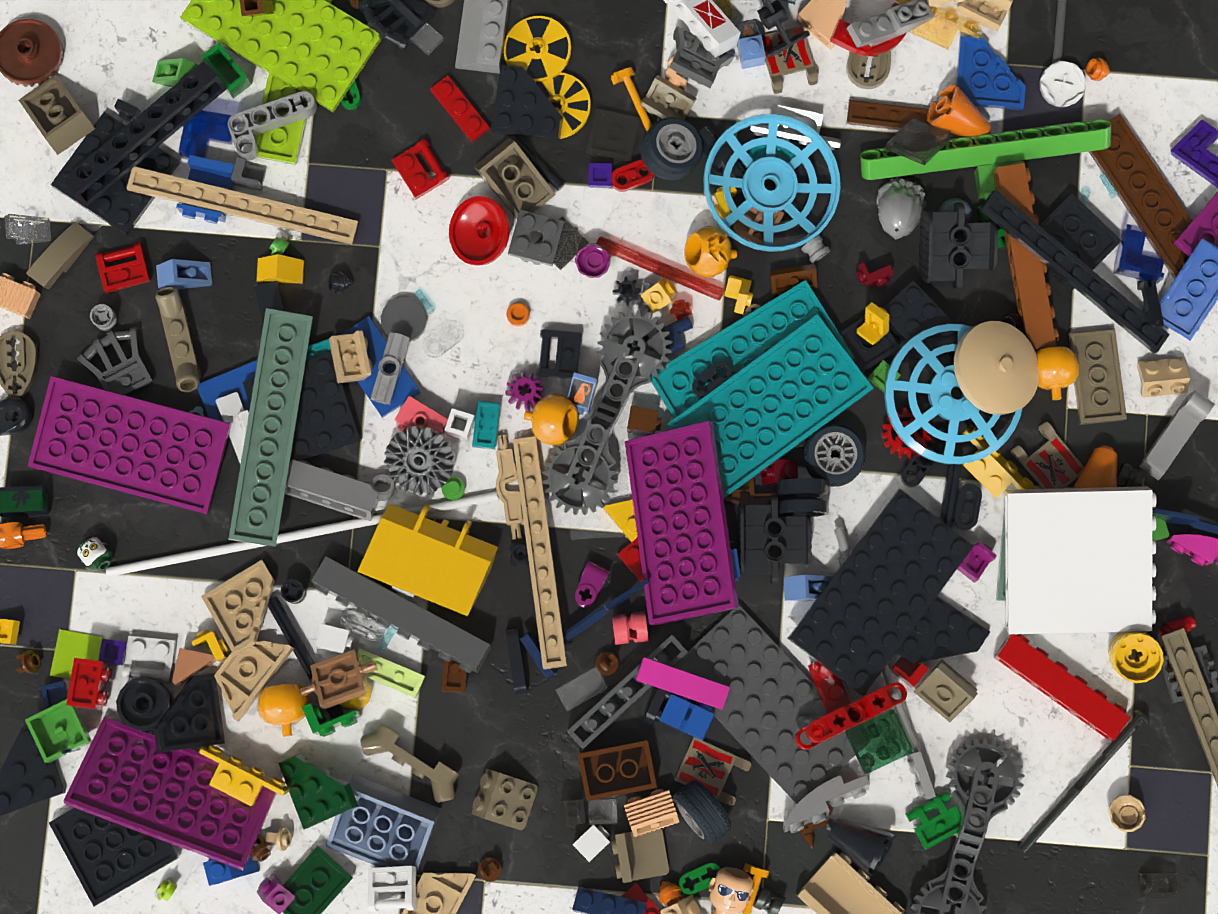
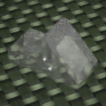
[4,214,51,245]

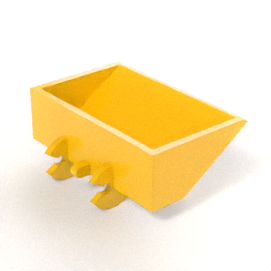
[357,503,498,616]

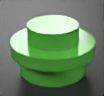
[269,236,290,255]
[441,477,465,500]

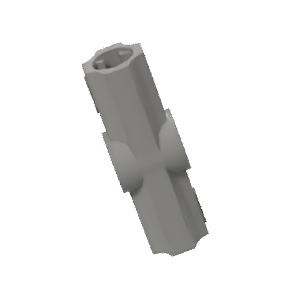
[370,332,410,405]

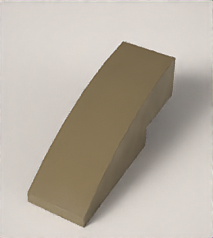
[26,222,94,289]

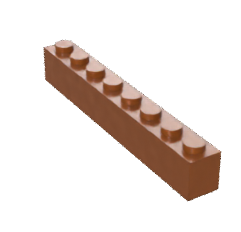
[993,163,1059,350]

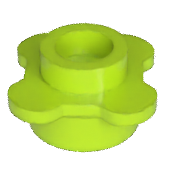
[156,877,177,901]

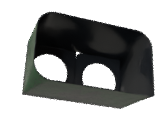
[0,485,49,517]

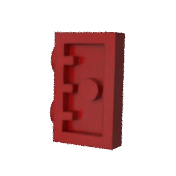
[66,658,112,710]

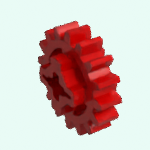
[882,408,932,459]

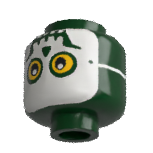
[77,536,113,571]

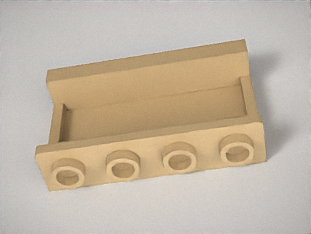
[796,852,906,914]

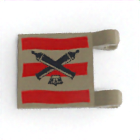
[761,25,818,94]
[1010,422,1084,489]
[675,737,751,806]

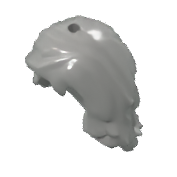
[877,177,926,240]

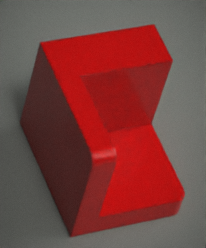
[891,657,929,688]

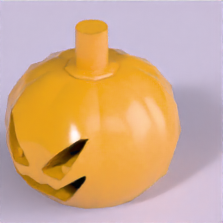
[684,226,737,278]
[1035,347,1080,400]
[524,393,578,446]
[257,683,310,737]

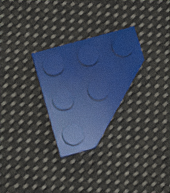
[956,36,1026,111]

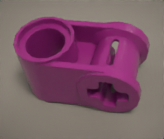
[575,561,610,608]

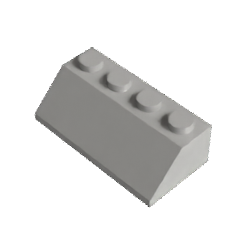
[455,0,510,74]

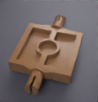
[299,649,378,710]

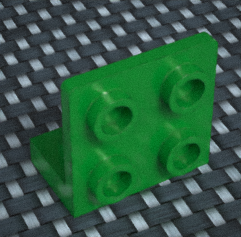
[302,703,361,737]

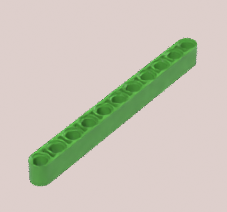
[860,119,1111,180]

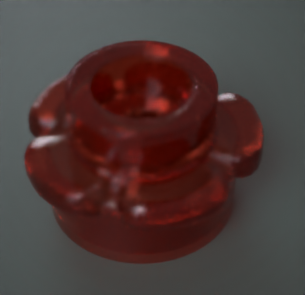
[670,300,692,320]

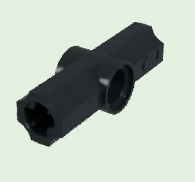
[698,126,746,190]

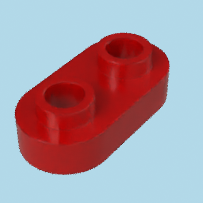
[611,159,655,192]

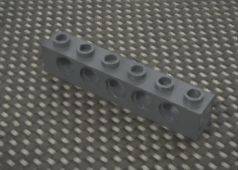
[567,635,688,749]

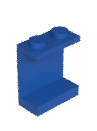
[176,155,235,224]

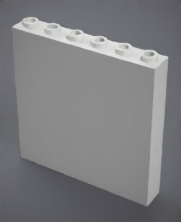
[1005,486,1156,634]

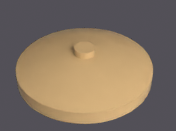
[954,321,1039,415]

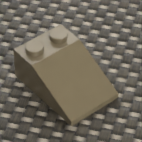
[18,75,95,155]
[474,138,556,219]

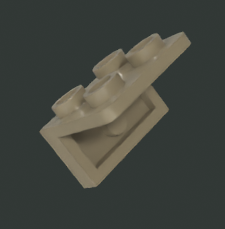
[471,768,538,830]
[611,828,669,883]

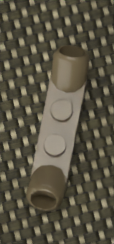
[155,287,201,392]
[360,723,460,803]

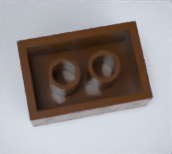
[577,740,657,802]

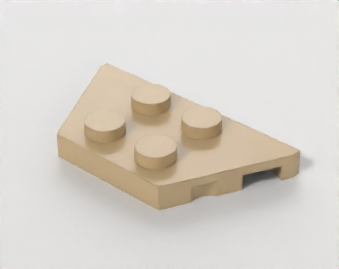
[214,641,294,722]
[402,873,476,914]

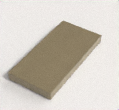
[1067,328,1127,425]

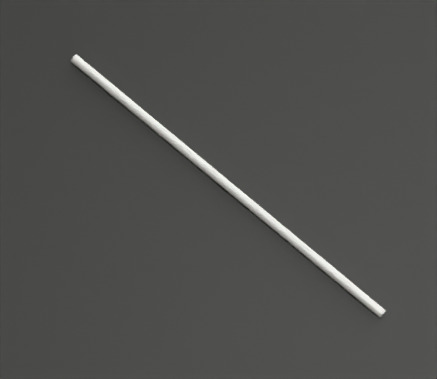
[106,491,498,577]

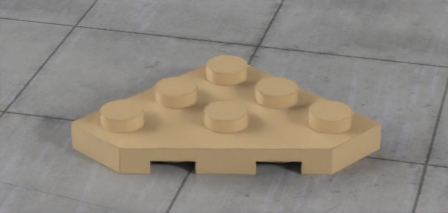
[201,560,275,656]

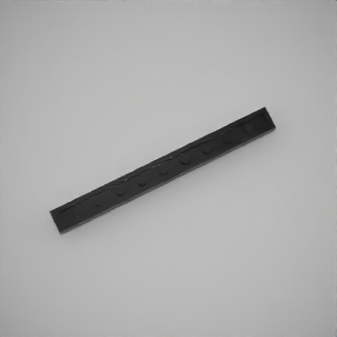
[979,190,1170,353]

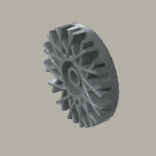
[384,425,455,495]

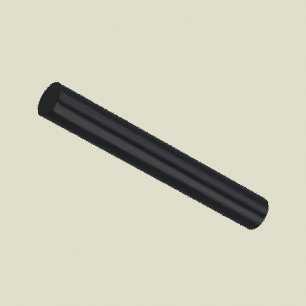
[513,136,564,191]

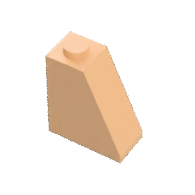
[796,0,848,50]

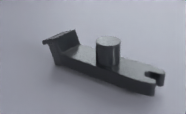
[1137,280,1164,329]

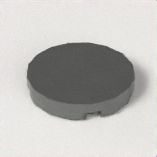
[381,297,427,342]

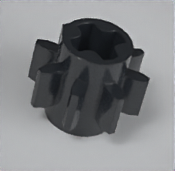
[612,276,641,307]

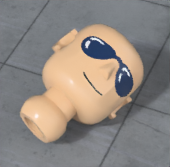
[708,867,754,914]

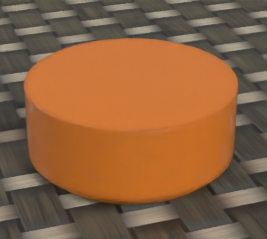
[506,302,530,327]

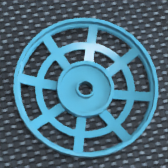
[703,114,841,252]
[884,324,1022,464]

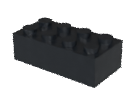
[883,281,958,376]

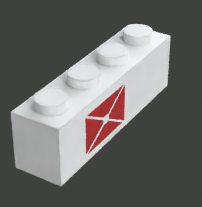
[663,0,741,58]

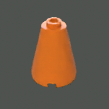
[927,84,991,137]
[1073,445,1117,488]

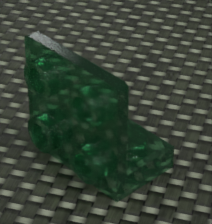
[845,709,914,774]

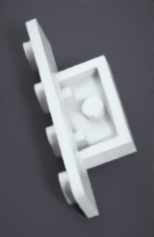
[750,104,841,150]
[216,392,249,464]

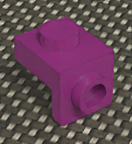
[957,542,997,583]
[256,874,295,914]

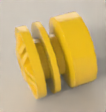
[1108,631,1164,683]

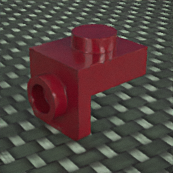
[856,262,894,289]
[760,459,798,485]

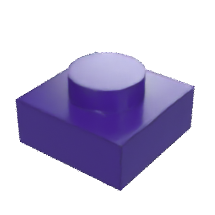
[588,163,612,188]
[98,639,127,666]

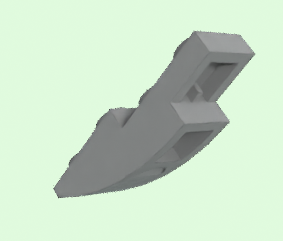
[846,0,935,48]
[783,775,870,833]

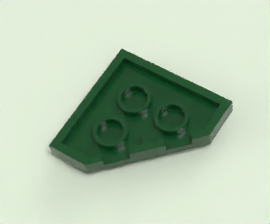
[278,754,358,830]

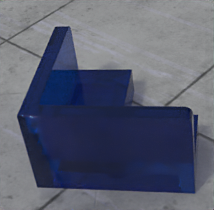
[178,110,236,160]
[1113,224,1165,284]

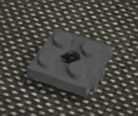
[508,210,565,267]
[1162,645,1218,703]

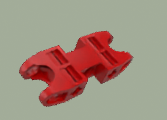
[795,682,907,750]

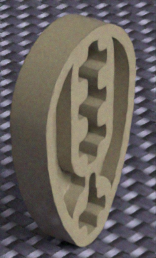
[846,51,891,89]
[0,331,38,398]

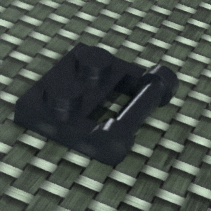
[536,329,582,379]

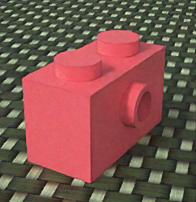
[394,396,448,434]

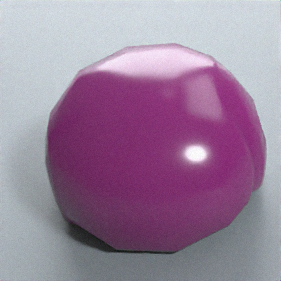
[575,243,611,278]

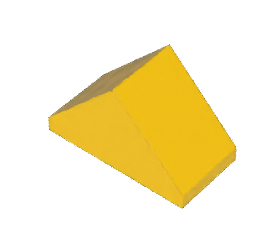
[257,254,304,284]

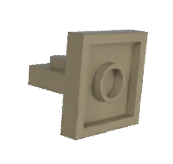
[914,659,978,722]

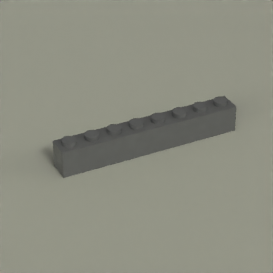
[311,556,491,673]

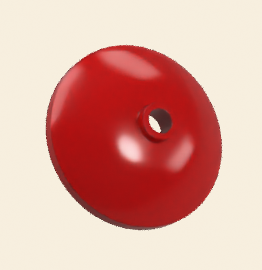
[449,196,510,266]

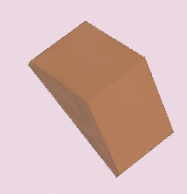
[172,648,216,686]

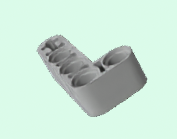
[228,91,317,161]
[1139,390,1215,480]

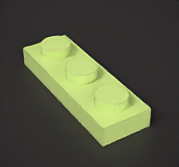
[358,649,425,698]

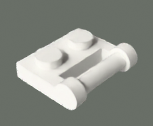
[122,636,177,683]
[368,866,417,912]

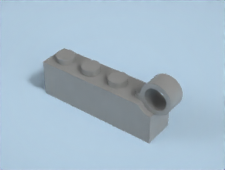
[284,459,394,521]

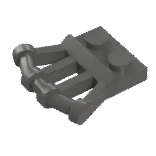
[669,27,734,88]
[76,327,154,396]

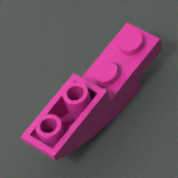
[1166,534,1218,566]

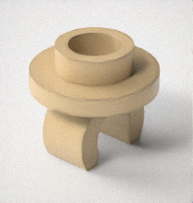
[266,827,292,851]

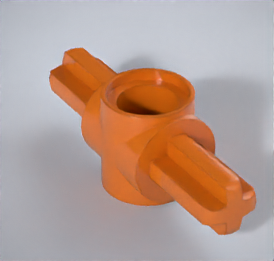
[0,522,47,549]

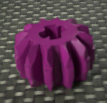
[505,371,545,411]

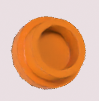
[1086,58,1110,81]
[658,881,682,907]

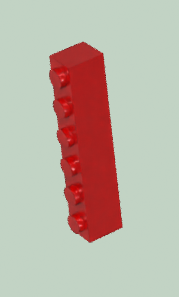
[993,634,1130,741]

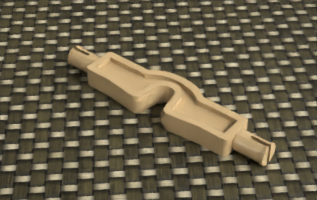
[496,435,523,540]

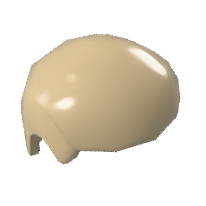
[1108,795,1146,832]

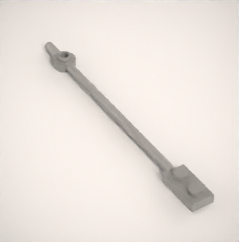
[834,527,936,800]

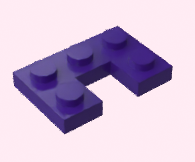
[1171,119,1218,188]

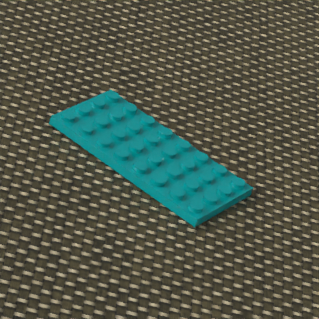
[651,280,855,419]
[667,314,874,499]

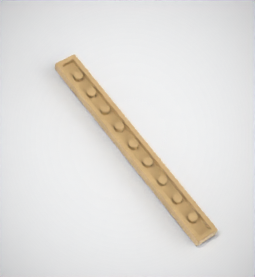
[127,167,358,245]
[513,436,567,669]

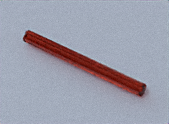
[596,236,724,301]

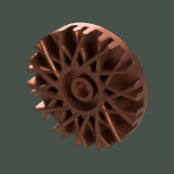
[0,18,63,87]

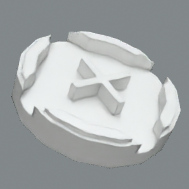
[1040,61,1086,107]

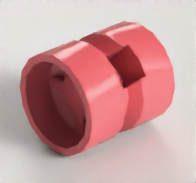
[612,611,648,645]

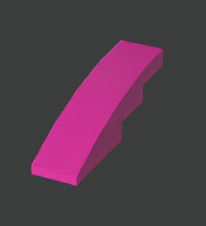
[635,657,730,710]

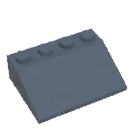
[326,774,441,875]

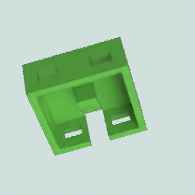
[25,699,92,763]

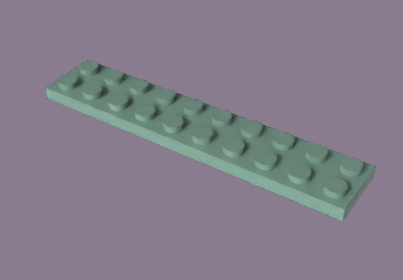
[228,308,313,547]

